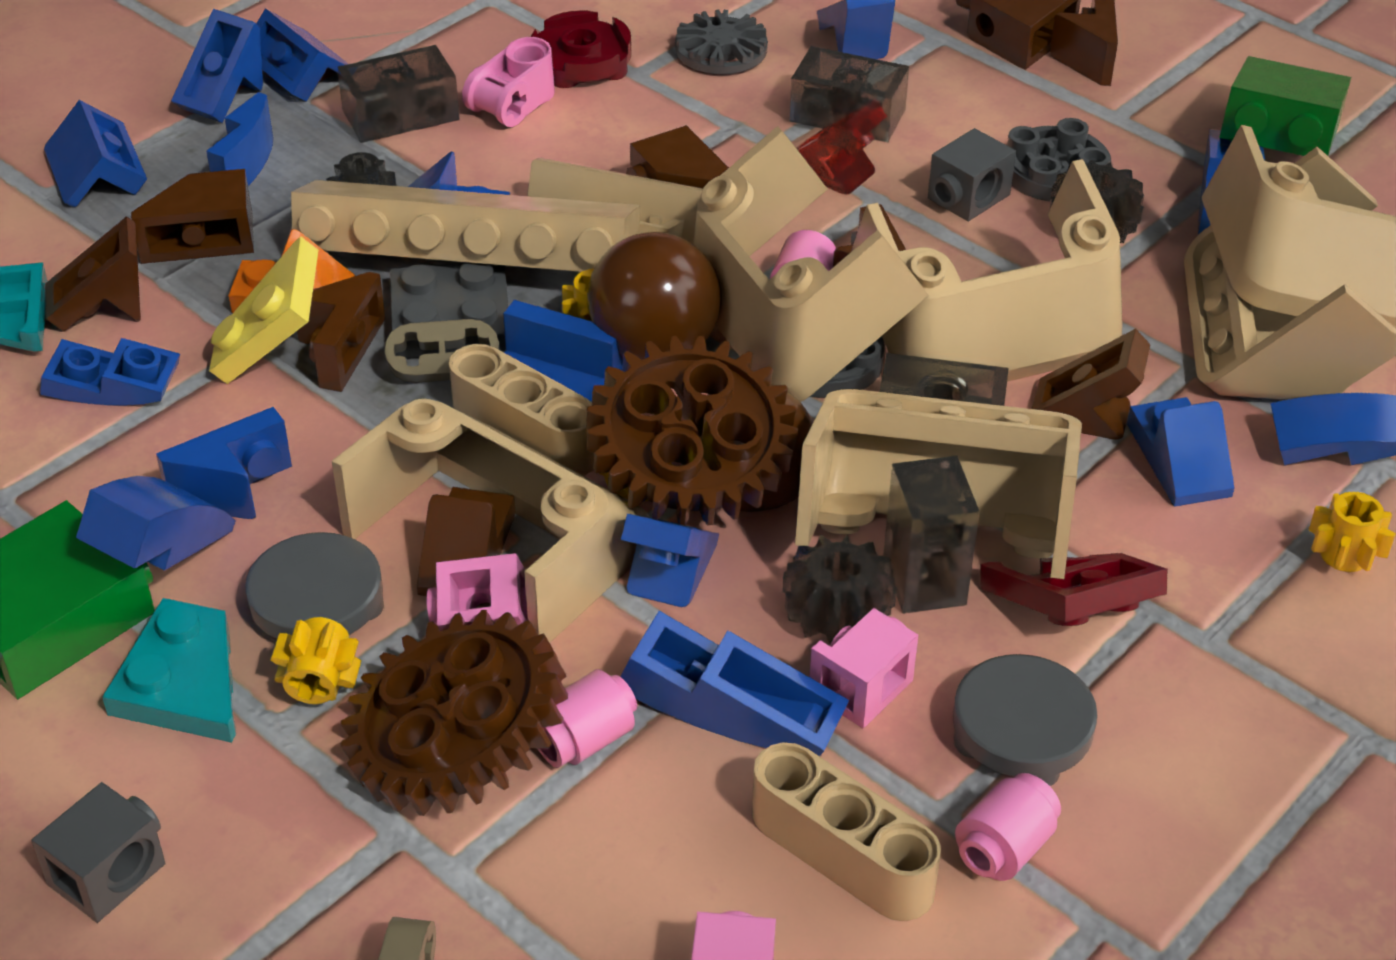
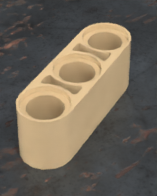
[449,344,595,476]
[752,742,941,921]

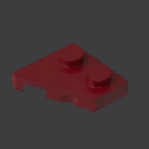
[980,553,1168,626]

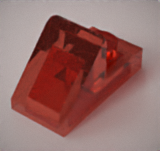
[796,98,887,195]

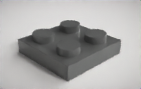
[390,262,508,359]

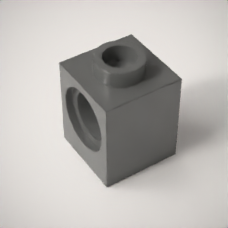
[928,128,1016,222]
[31,782,166,923]

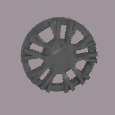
[675,9,768,74]

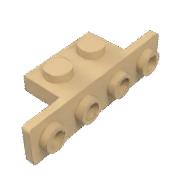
[528,158,703,245]

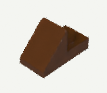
[1050,0,1118,86]
[45,216,141,331]
[297,272,385,392]
[1032,328,1151,440]
[417,487,516,605]

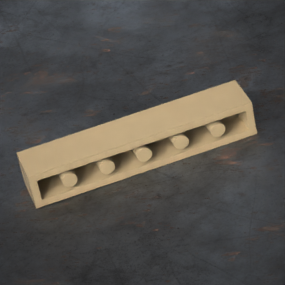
[291,180,640,272]

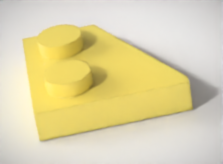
[209,237,319,384]

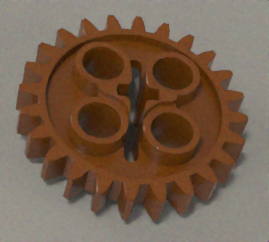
[586,336,798,526]
[340,610,568,816]

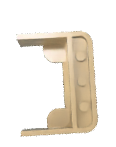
[1201,125,1396,328]
[694,126,929,402]
[1184,147,1396,400]
[851,159,1122,398]
[795,389,1082,579]
[332,399,649,643]

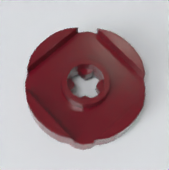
[531,10,632,88]

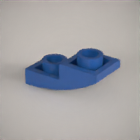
[206,92,274,186]
[40,338,180,406]
[1270,393,1396,465]

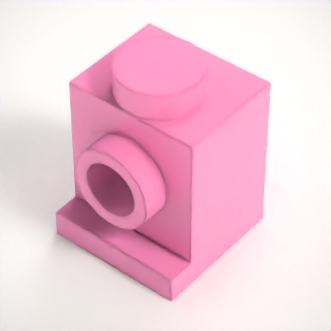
[427,553,528,631]
[810,608,918,729]

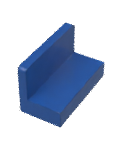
[256,8,359,102]
[44,100,147,207]
[503,300,623,402]

